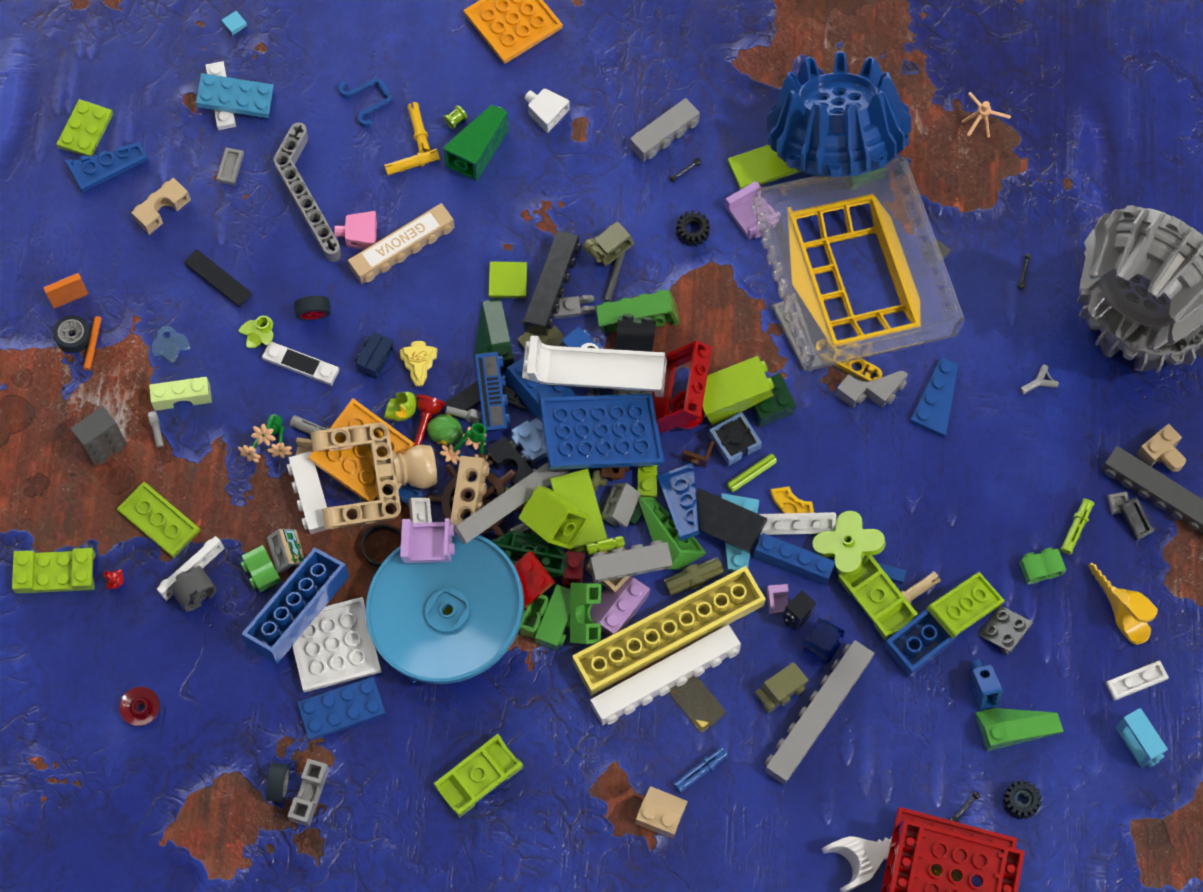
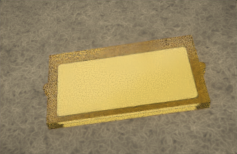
[668,675,727,733]

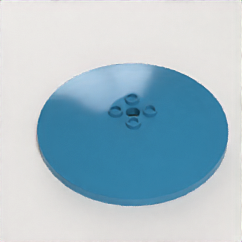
[366,533,524,684]

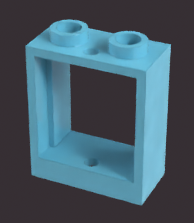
[1115,708,1168,768]

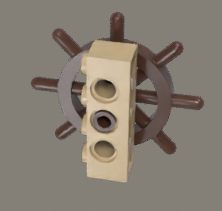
[427,454,524,538]

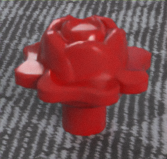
[103,569,124,590]

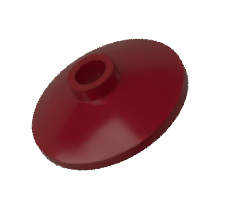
[119,687,160,726]

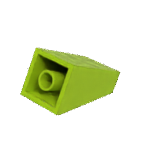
[703,356,775,426]
[550,469,607,553]

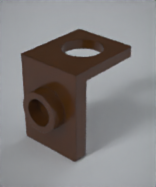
[682,441,714,468]

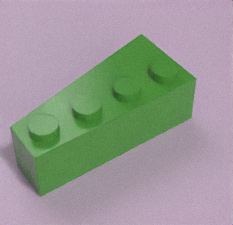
[596,290,680,333]

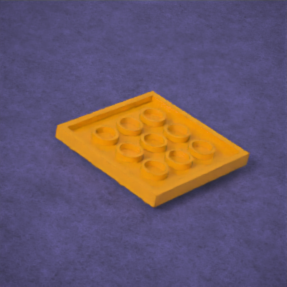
[463,0,563,64]
[308,398,415,502]

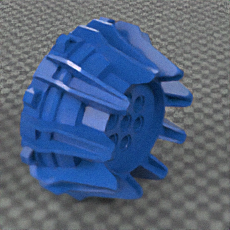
[767,51,911,177]

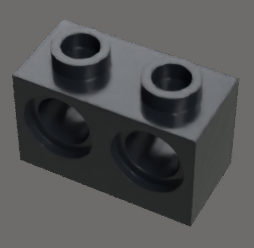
[782,590,817,631]

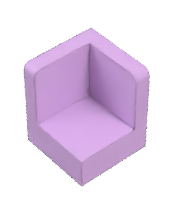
[766,584,788,614]

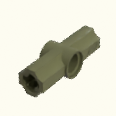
[664,557,724,596]

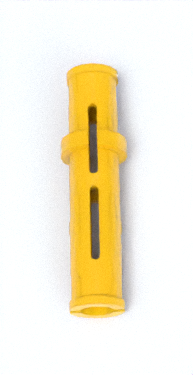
[407,102,431,153]
[384,148,440,176]

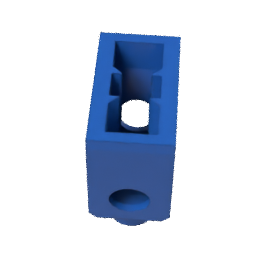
[970,659,1003,711]

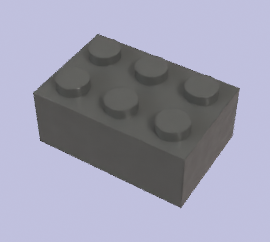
[71,406,127,466]

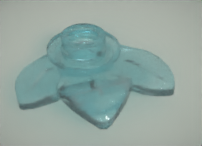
[151,326,190,363]

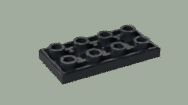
[696,488,768,554]

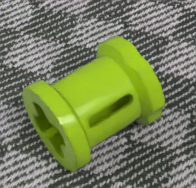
[443,105,467,129]

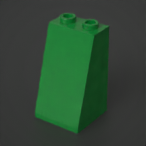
[443,105,509,181]

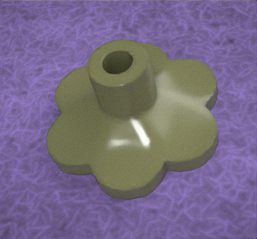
[591,469,608,492]

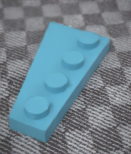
[721,493,759,572]

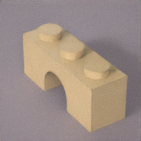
[131,178,191,235]

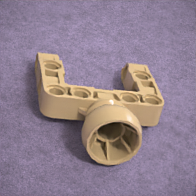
[310,423,437,529]

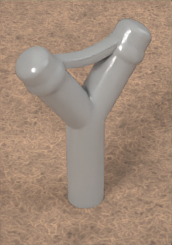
[1020,365,1059,394]

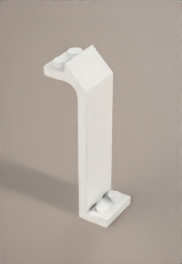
[522,336,667,397]

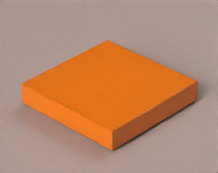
[44,273,89,309]

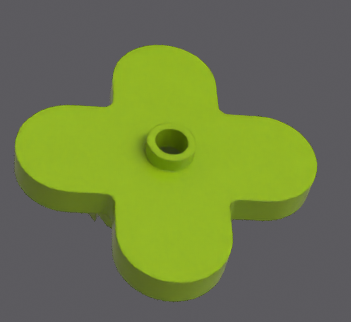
[813,511,886,576]

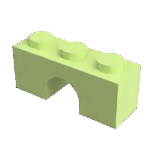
[149,377,212,411]

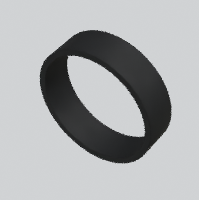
[361,524,401,568]

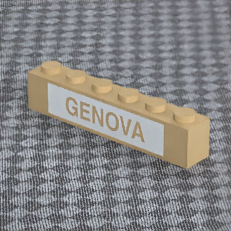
[348,203,455,285]

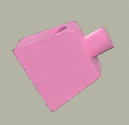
[335,211,377,250]

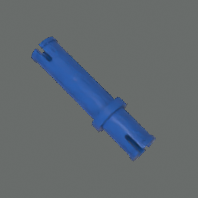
[673,747,728,794]

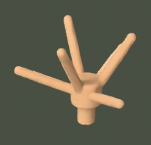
[962,92,1011,138]

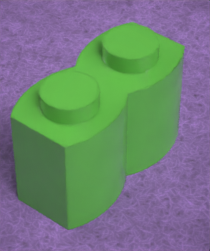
[241,545,281,593]
[1019,547,1066,584]
[520,594,548,639]

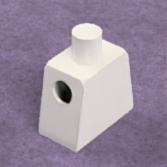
[524,89,570,133]

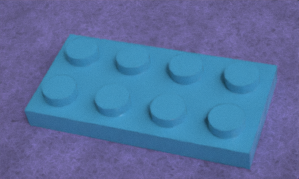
[196,73,274,118]

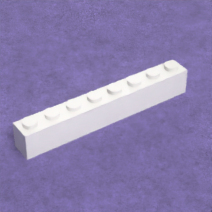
[590,624,741,726]

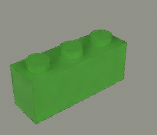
[535,585,571,651]

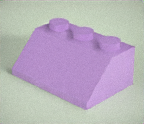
[590,576,650,637]

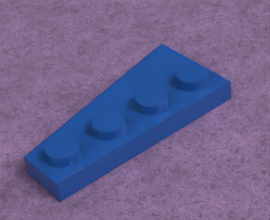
[66,142,149,192]
[910,357,958,438]
[657,463,699,541]

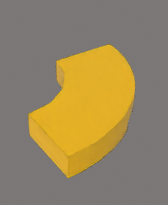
[770,486,814,514]

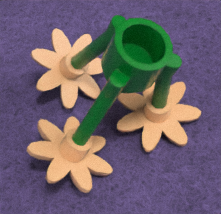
[238,414,292,462]
[440,423,493,470]

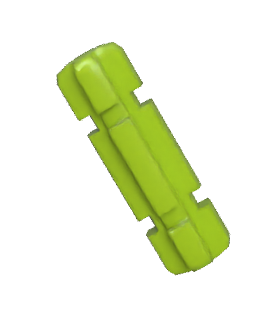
[586,536,625,555]

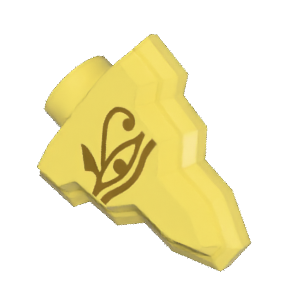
[400,341,437,387]

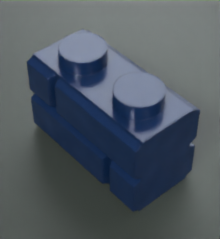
[355,332,395,379]

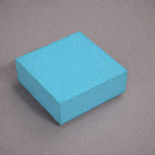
[222,11,247,35]

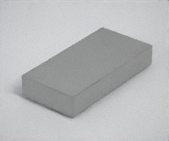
[216,148,244,186]

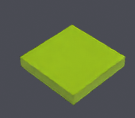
[489,262,527,299]

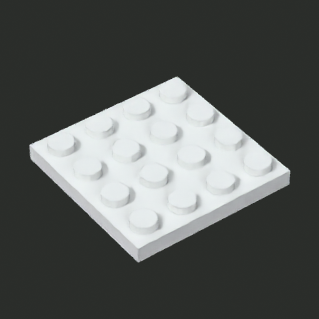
[293,597,382,693]

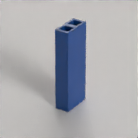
[877,562,906,584]

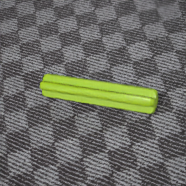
[727,454,777,492]

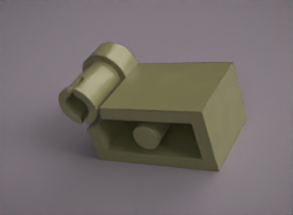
[582,221,634,267]
[754,662,809,713]

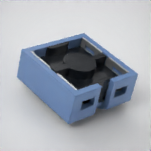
[709,412,762,466]

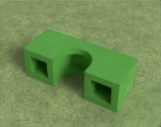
[570,583,601,644]

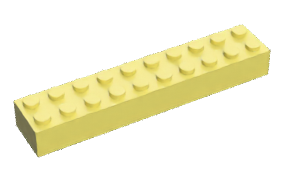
[572,566,766,696]

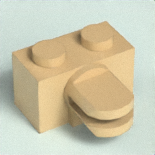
[1136,424,1186,472]

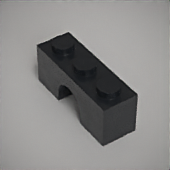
[486,436,536,486]

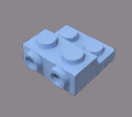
[510,418,547,465]

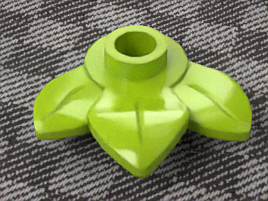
[239,316,274,348]

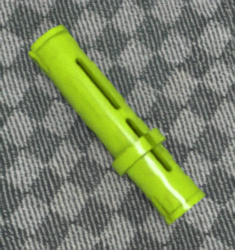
[1060,499,1094,555]

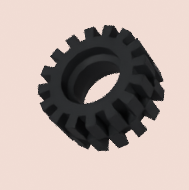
[676,210,710,247]

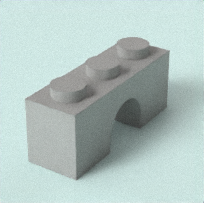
[287,759,329,827]

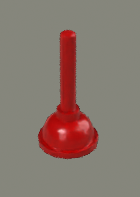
[413,394,446,447]

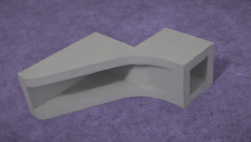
[835,371,908,408]

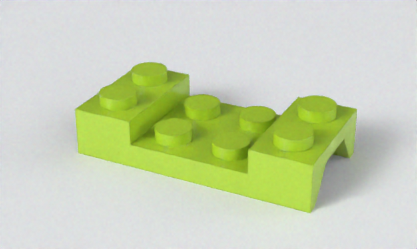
[12,548,96,593]
[838,555,918,641]
[434,734,523,818]

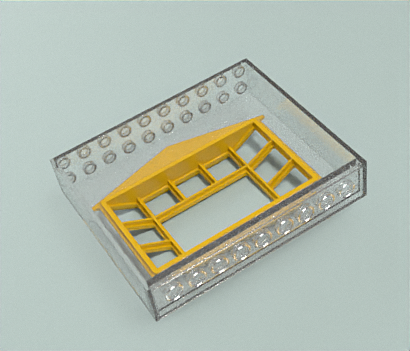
[751,156,965,371]

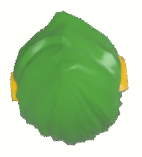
[427,414,464,446]

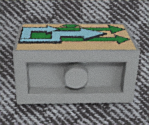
[267,529,305,573]

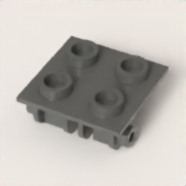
[979,606,1033,655]

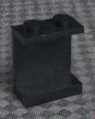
[614,314,657,352]

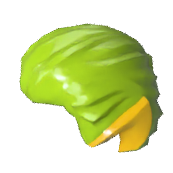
[384,392,416,422]

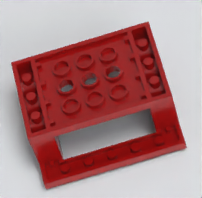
[881,807,1025,892]

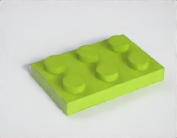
[56,99,114,157]

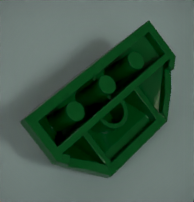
[491,530,567,578]

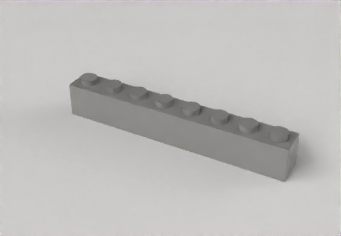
[764,640,875,785]

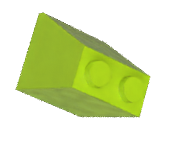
[518,485,591,549]

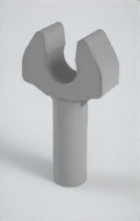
[445,406,482,423]
[148,411,164,448]

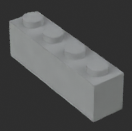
[630,98,700,162]
[589,540,673,583]

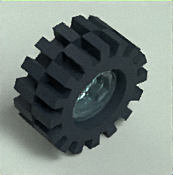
[1003,780,1042,820]

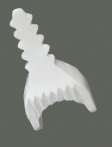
[822,836,892,892]

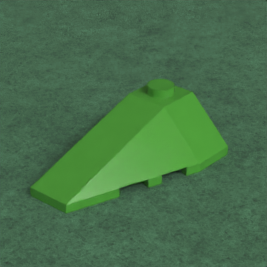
[638,497,706,569]
[975,708,1064,751]

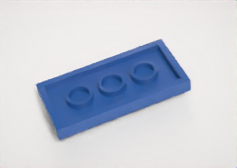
[297,676,386,741]

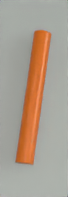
[83,316,102,371]

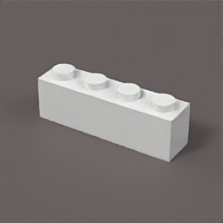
[287,451,328,534]

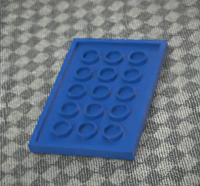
[539,394,664,470]

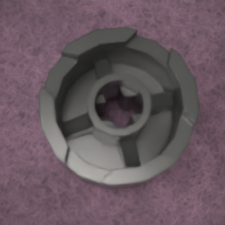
[169,565,217,612]

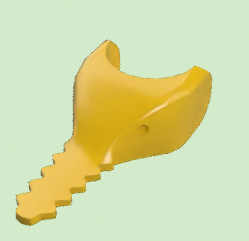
[1089,563,1158,644]

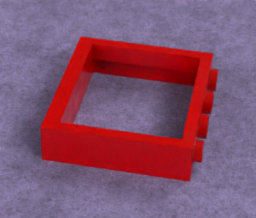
[652,340,712,433]

